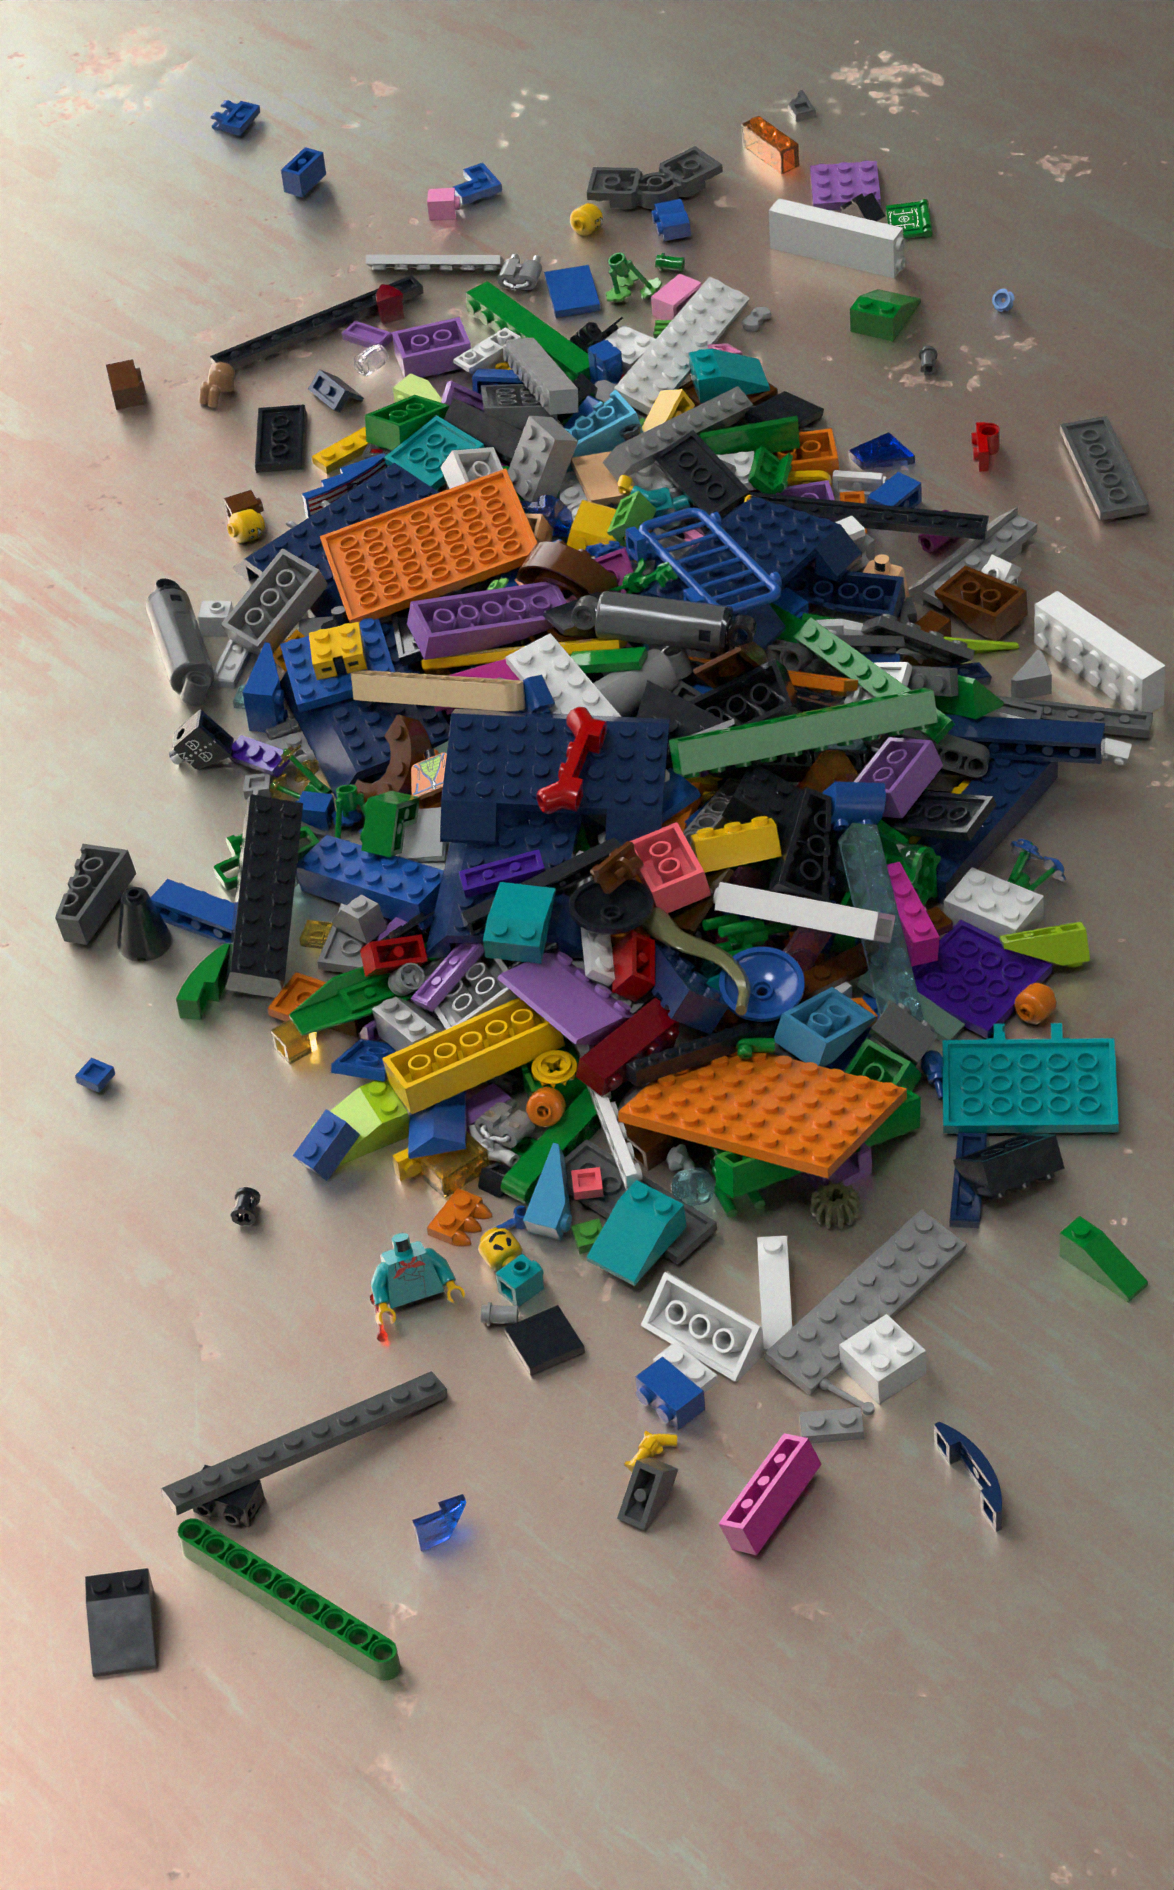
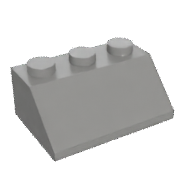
[372,997,446,1051]

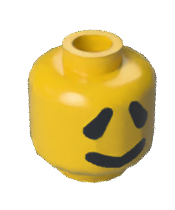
[478,1227,522,1271]

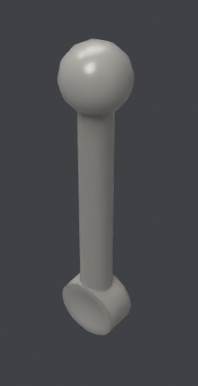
[819,1378,874,1415]

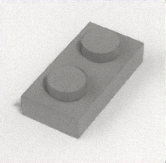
[799,1407,864,1444]

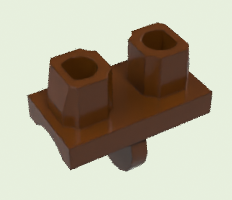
[590,841,644,894]

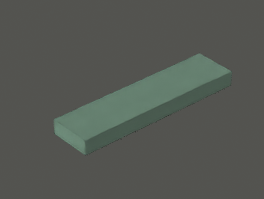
[857,964,965,1042]

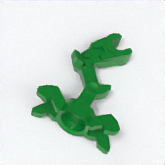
[609,557,678,594]

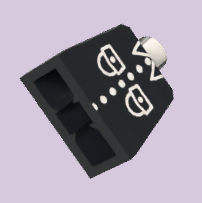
[169,709,234,769]

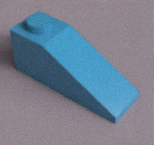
[523,1143,572,1241]

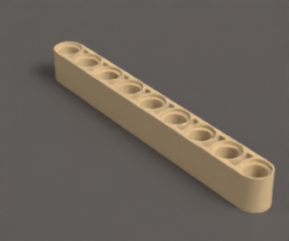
[351,670,526,711]

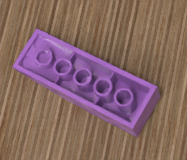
[407,582,567,660]

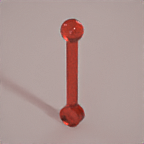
[370,1294,388,1342]

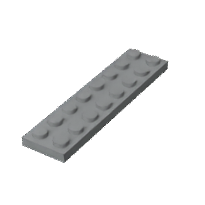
[764,1209,967,1396]

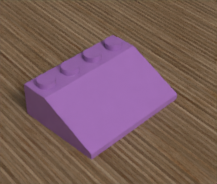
[497,952,634,1045]

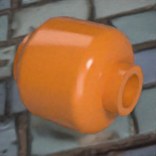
[1014,983,1057,1025]
[526,1087,566,1127]

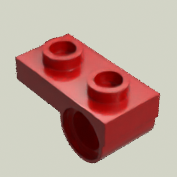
[971,422,1000,472]

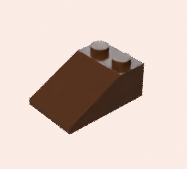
[934,565,1028,641]
[693,641,768,689]

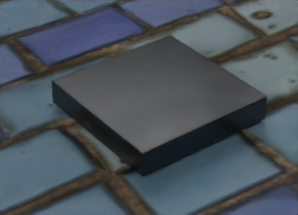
[504,1305,585,1376]

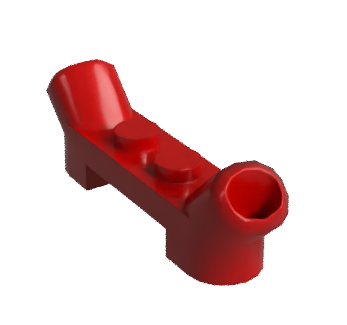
[537,707,607,814]

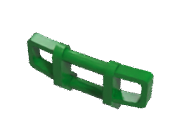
[214,826,319,890]

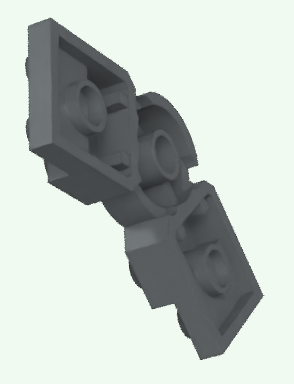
[587,146,723,210]

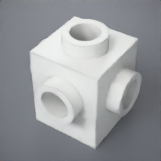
[981,554,1023,586]

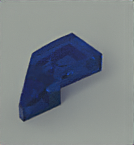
[412,1494,466,1551]

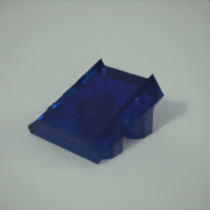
[520,495,573,537]

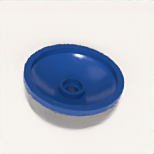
[719,947,805,1022]

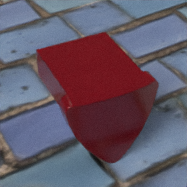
[376,284,404,325]

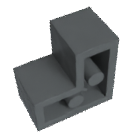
[868,1001,938,1067]

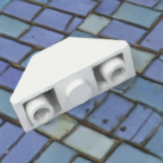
[453,328,521,374]

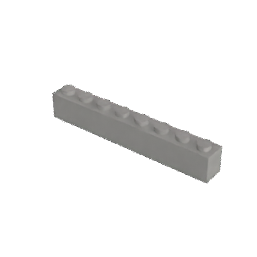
[503,338,578,415]
[602,386,753,482]

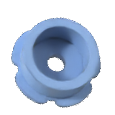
[992,289,1015,312]

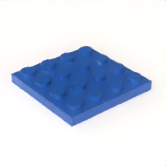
[280,618,395,713]

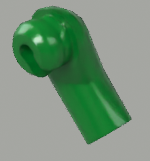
[736,1038,775,1059]

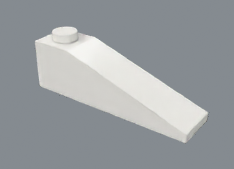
[757,1236,792,1353]

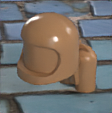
[199,362,235,408]

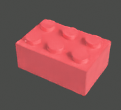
[630,822,711,913]

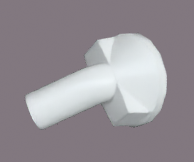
[667,1144,699,1184]

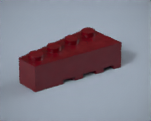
[576,998,680,1097]

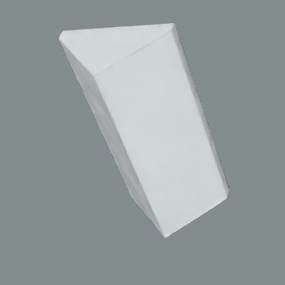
[641,1272,764,1382]

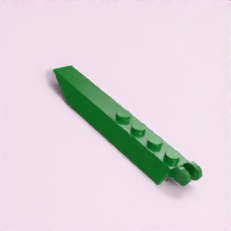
[289,942,506,1036]

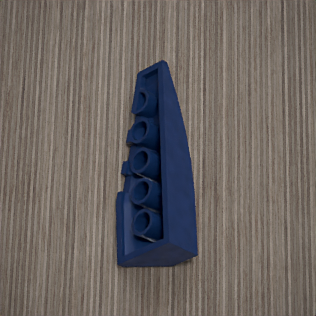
[781,567,906,617]

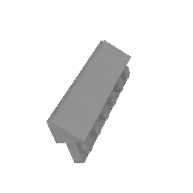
[908,507,1037,609]

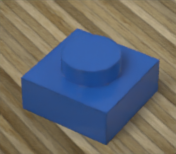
[75,1057,115,1092]

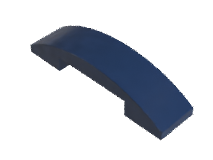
[934,1422,1002,1532]

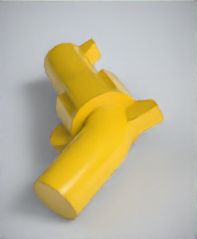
[624,1431,677,1472]

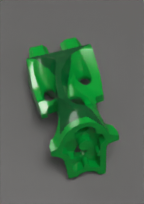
[837,820,941,906]

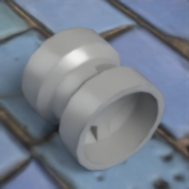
[388,963,425,996]

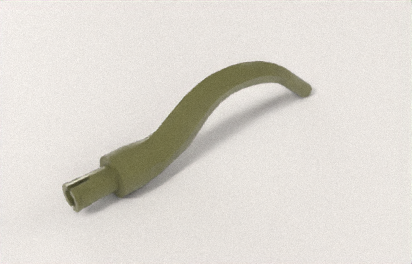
[641,907,751,1015]

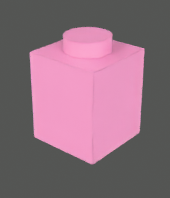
[427,188,460,220]

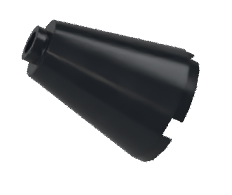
[117,887,171,962]

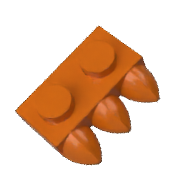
[427,1188,493,1247]

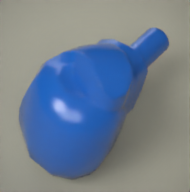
[921,1050,944,1099]

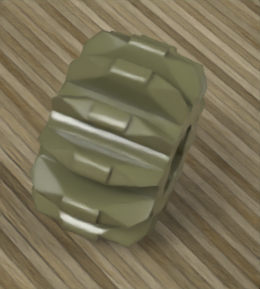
[810,1180,860,1230]

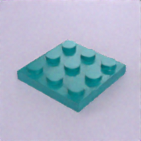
[384,416,485,490]

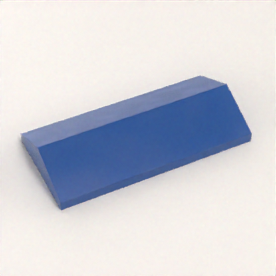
[408,1090,467,1159]

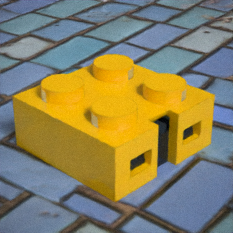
[309,622,367,680]

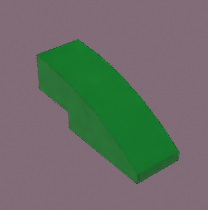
[176,943,230,1020]

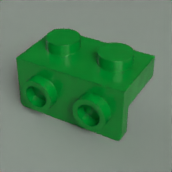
[748,446,793,494]

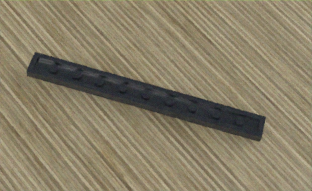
[210,275,424,370]
[738,492,989,540]

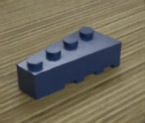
[651,942,729,1034]

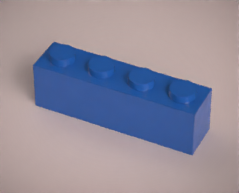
[150,879,235,944]

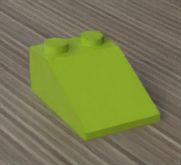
[311,1080,409,1166]

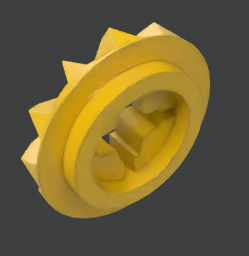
[531,1050,577,1088]

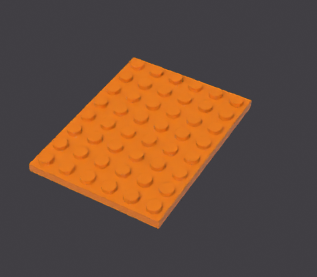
[320,468,537,624]
[618,1036,907,1178]

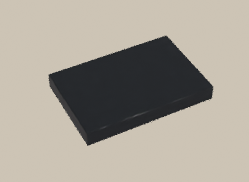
[744,391,824,429]

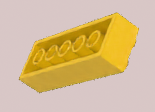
[382,997,565,1114]

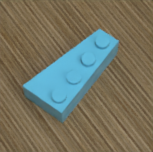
[565,390,643,473]

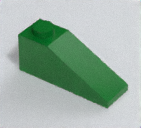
[1059,1216,1148,1302]

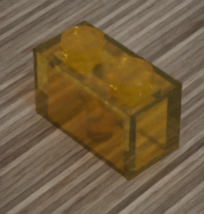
[421,1131,489,1199]

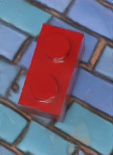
[612,930,655,1002]
[360,934,428,977]

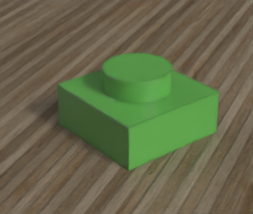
[571,1218,602,1254]

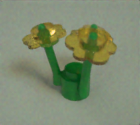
[270,745,332,800]

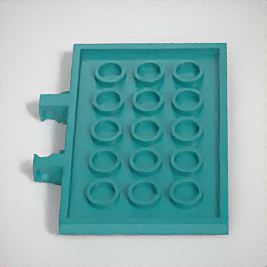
[942,1023,1119,1133]

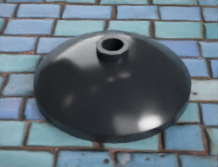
[569,879,654,935]

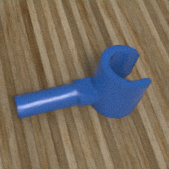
[494,1206,526,1229]

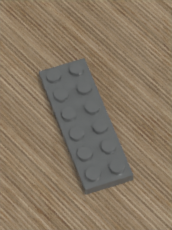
[1060,416,1149,521]
[565,1139,717,1265]

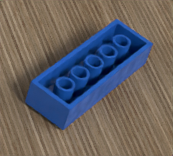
[296,835,444,930]

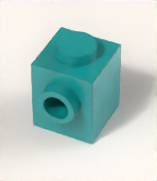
[495,1254,544,1307]

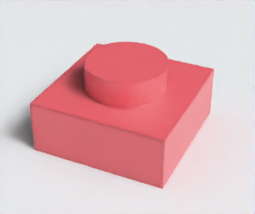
[571,1167,604,1200]

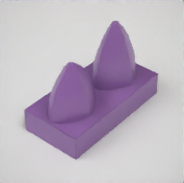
[441,381,484,410]

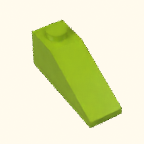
[999,922,1090,967]

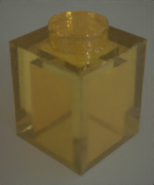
[271,1019,317,1065]

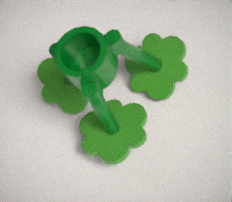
[605,252,662,302]

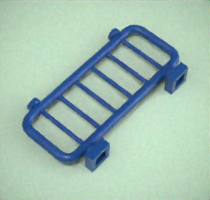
[625,508,782,615]

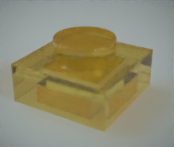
[299,920,333,949]

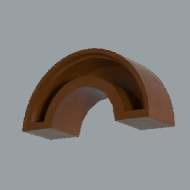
[517,540,621,598]
[354,715,431,810]

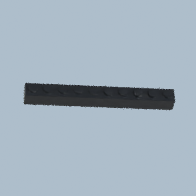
[461,837,621,935]
[626,1018,780,1087]

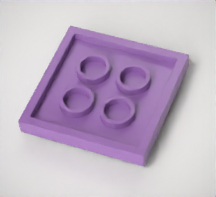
[810,161,881,210]

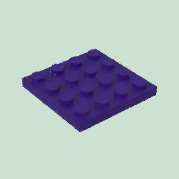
[900,919,1052,1038]

